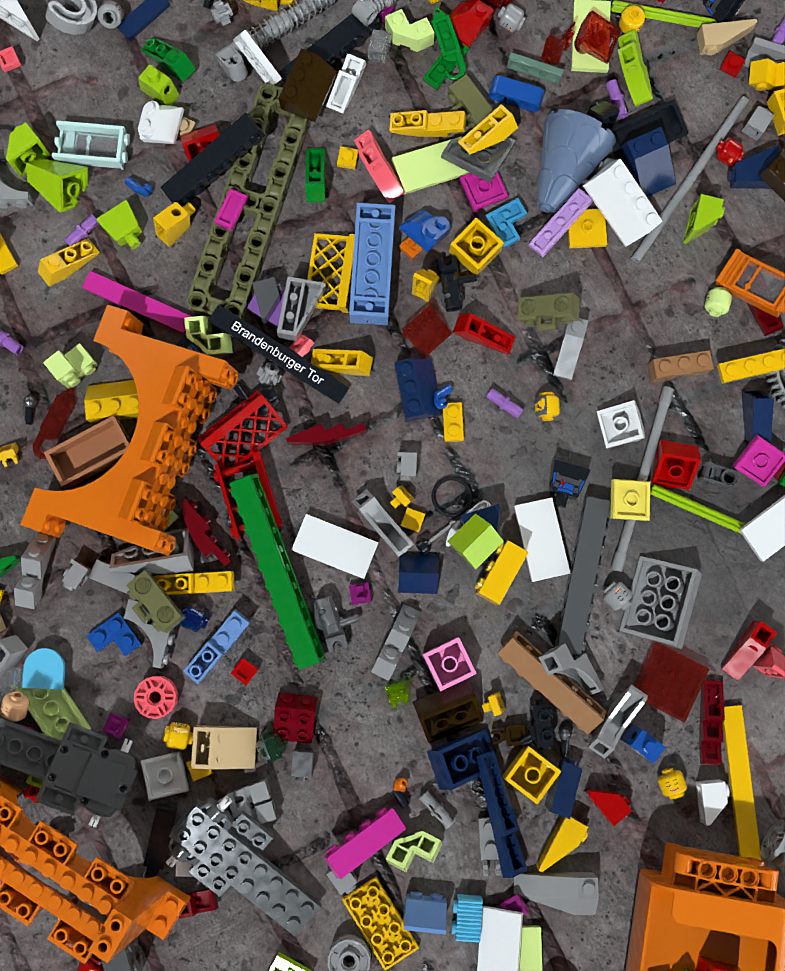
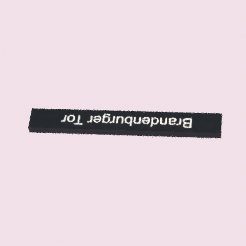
[208,304,349,404]

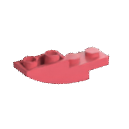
[354,129,405,203]

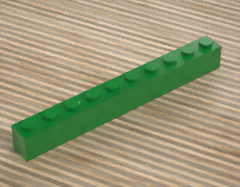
[229,474,326,670]

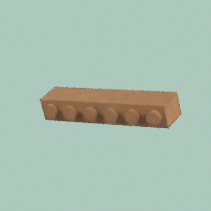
[497,631,606,735]

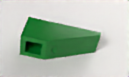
[141,37,196,82]

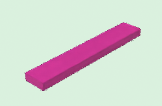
[82,271,192,335]

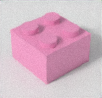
[422,637,477,691]

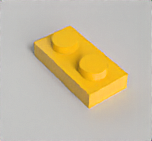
[442,402,464,442]

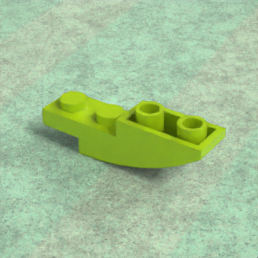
[618,29,653,107]

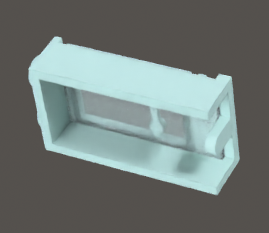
[52,121,130,170]

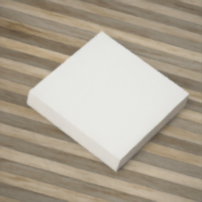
[141,751,189,801]

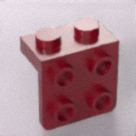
[273,692,318,743]

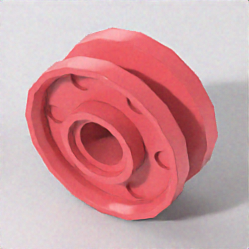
[134,675,179,719]

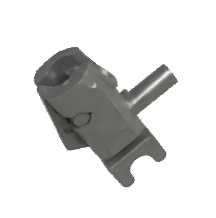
[314,596,359,653]

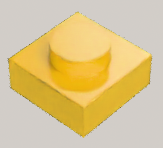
[337,146,359,170]

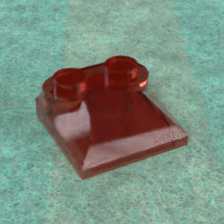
[574,10,621,64]

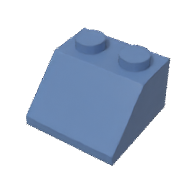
[403,891,447,935]

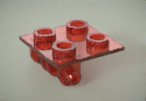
[541,22,576,66]
[401,305,452,359]

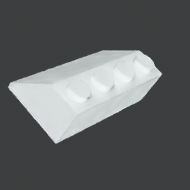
[583,159,662,247]

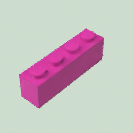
[323,807,406,879]

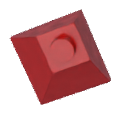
[449,0,494,48]

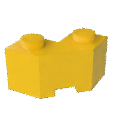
[749,59,785,91]

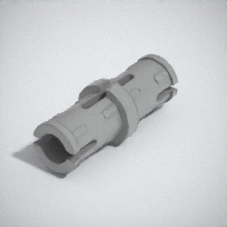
[419,790,455,829]

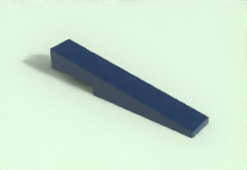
[476,750,527,878]

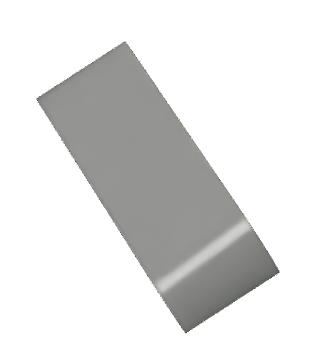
[88,559,138,594]

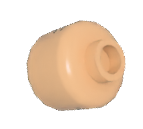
[0,691,29,722]

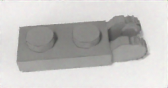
[478,817,501,876]

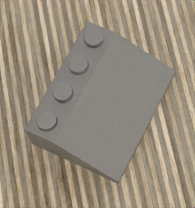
[619,556,702,649]

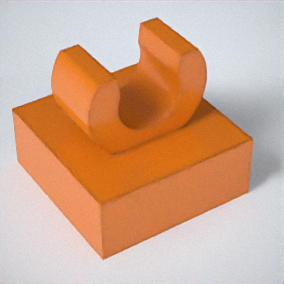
[399,236,423,260]

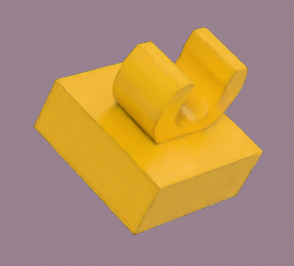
[0,442,19,467]
[390,485,415,508]
[482,691,506,716]

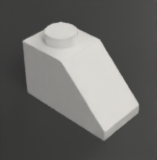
[696,779,729,826]

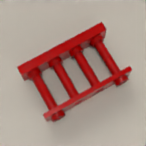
[213,451,283,541]

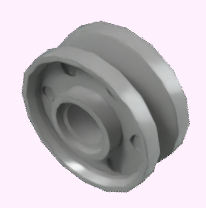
[760,820,785,868]
[328,934,371,971]

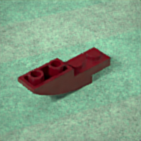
[181,498,233,567]

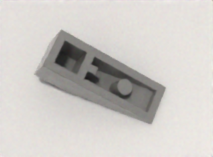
[553,318,588,380]
[0,635,28,680]

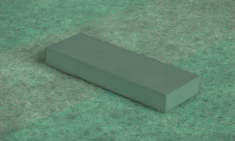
[507,52,564,84]

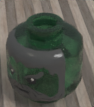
[256,731,285,763]

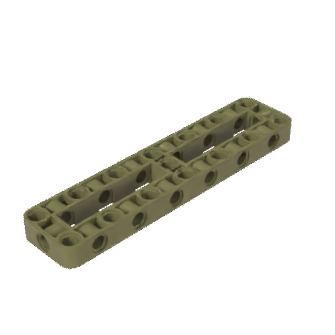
[187,84,311,320]

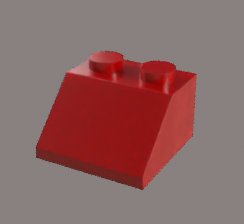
[180,124,219,162]
[651,440,701,490]

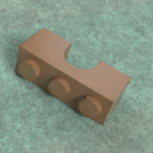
[648,350,714,383]

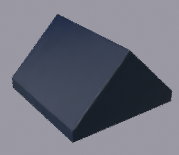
[398,554,439,594]

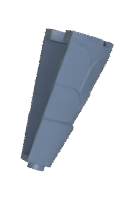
[537,109,616,213]

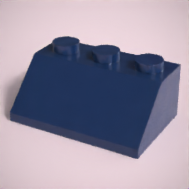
[394,358,443,422]

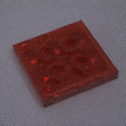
[634,642,710,723]

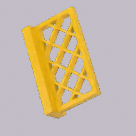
[307,233,355,313]

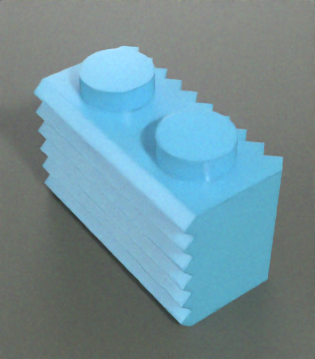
[451,894,483,943]

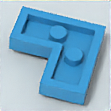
[485,198,527,249]

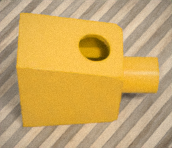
[153,202,196,247]

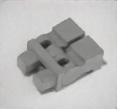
[218,778,278,824]

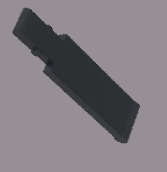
[143,804,178,878]

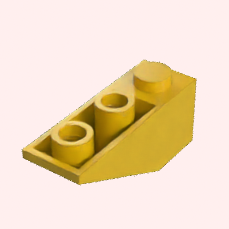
[38,238,100,286]

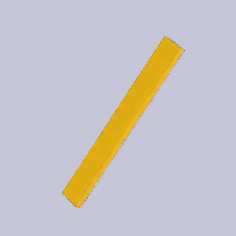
[723,705,761,860]

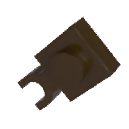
[491,723,526,746]

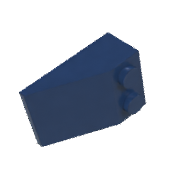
[620,127,676,197]
[427,729,493,790]

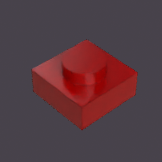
[719,51,746,78]
[230,658,259,686]

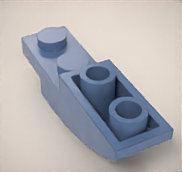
[183,609,251,684]

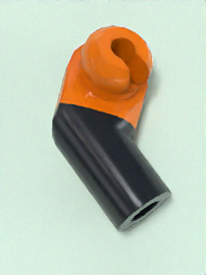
[392,778,410,809]

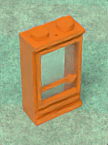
[716,249,785,318]

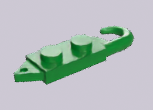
[431,6,466,81]

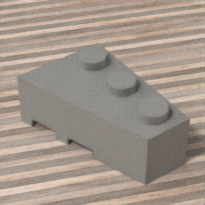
[277,276,326,341]

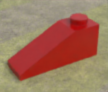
[452,313,515,355]

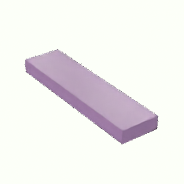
[528,188,593,258]

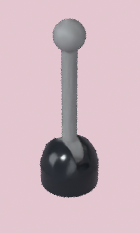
[415,520,456,555]

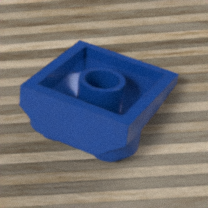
[399,209,451,252]

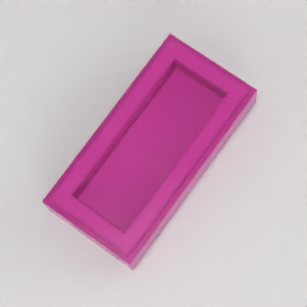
[214,188,248,231]

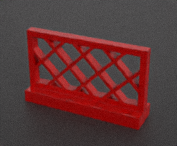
[197,390,288,470]

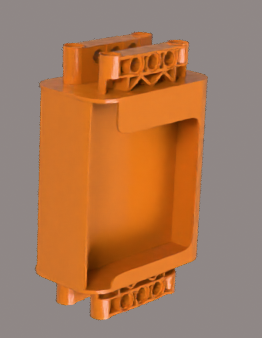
[626,843,785,971]

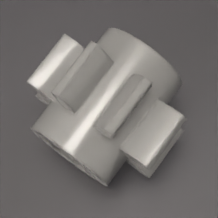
[210,0,233,26]
[257,363,282,386]

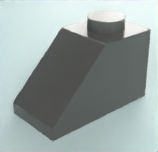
[252,277,283,324]

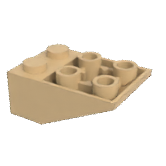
[191,725,257,769]

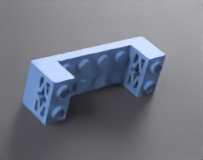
[349,203,395,325]

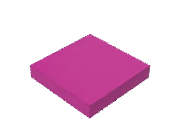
[459,172,508,212]
[732,434,785,488]

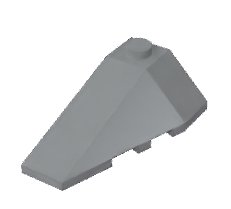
[109,528,195,575]
[513,872,599,915]

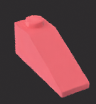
[752,645,785,679]

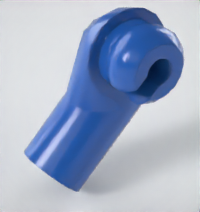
[125,177,153,197]
[434,384,453,409]

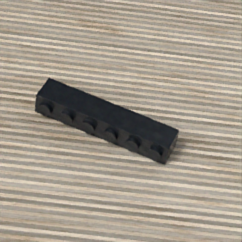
[280,14,379,83]
[160,112,265,207]

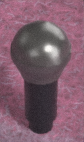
[23,395,37,425]
[558,726,572,758]

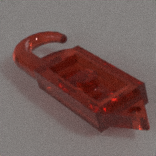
[32,387,76,459]

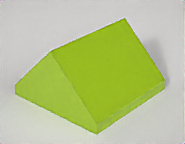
[447,513,504,570]

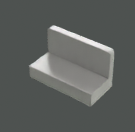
[744,37,785,68]

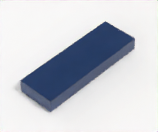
[117,0,170,41]

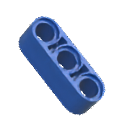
[488,76,545,112]

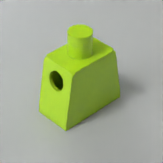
[138,65,180,106]
[96,200,142,249]

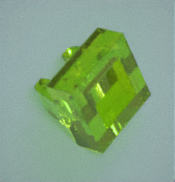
[385,682,409,709]

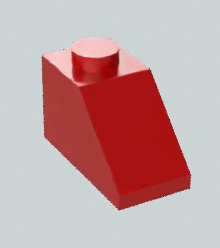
[585,788,632,826]

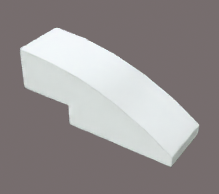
[326,54,367,114]

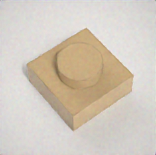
[178,117,197,137]

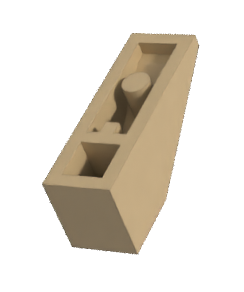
[697,19,757,55]

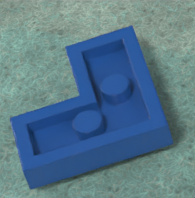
[86,612,142,656]

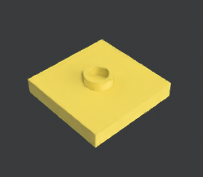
[610,479,650,521]

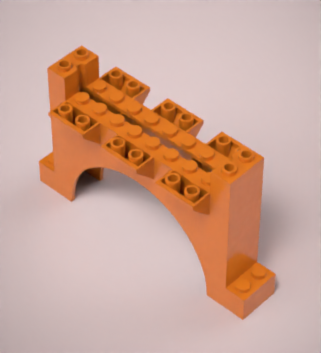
[20,305,238,556]
[0,774,191,964]

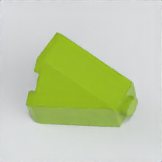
[26,158,88,213]

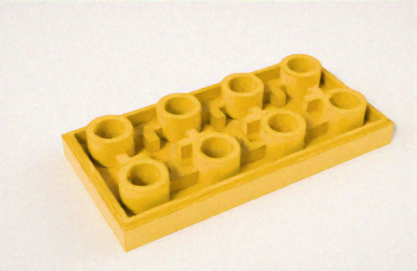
[342,876,419,971]

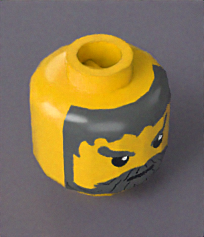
[534,392,560,421]

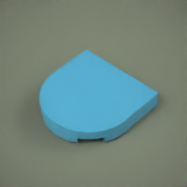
[22,648,65,690]

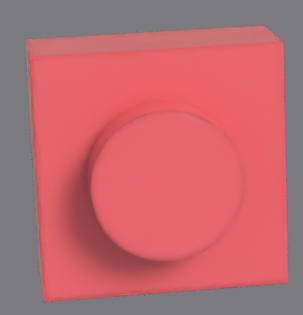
[0,46,22,73]
[289,334,314,358]

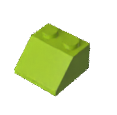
[6,122,51,177]
[683,194,725,244]

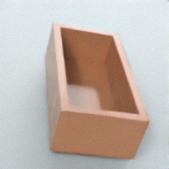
[44,415,131,489]

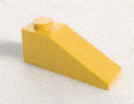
[458,104,518,155]
[412,269,439,302]
[311,349,373,376]
[536,816,589,872]

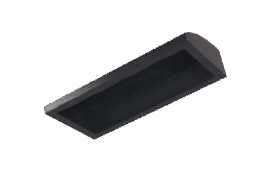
[610,99,689,164]

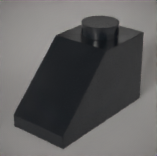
[587,101,620,130]

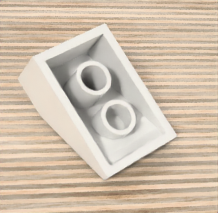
[0,0,39,42]

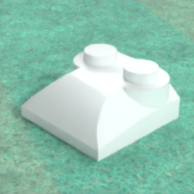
[138,101,184,144]
[597,400,645,448]

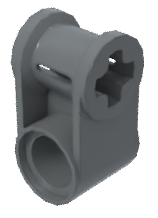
[698,461,739,489]

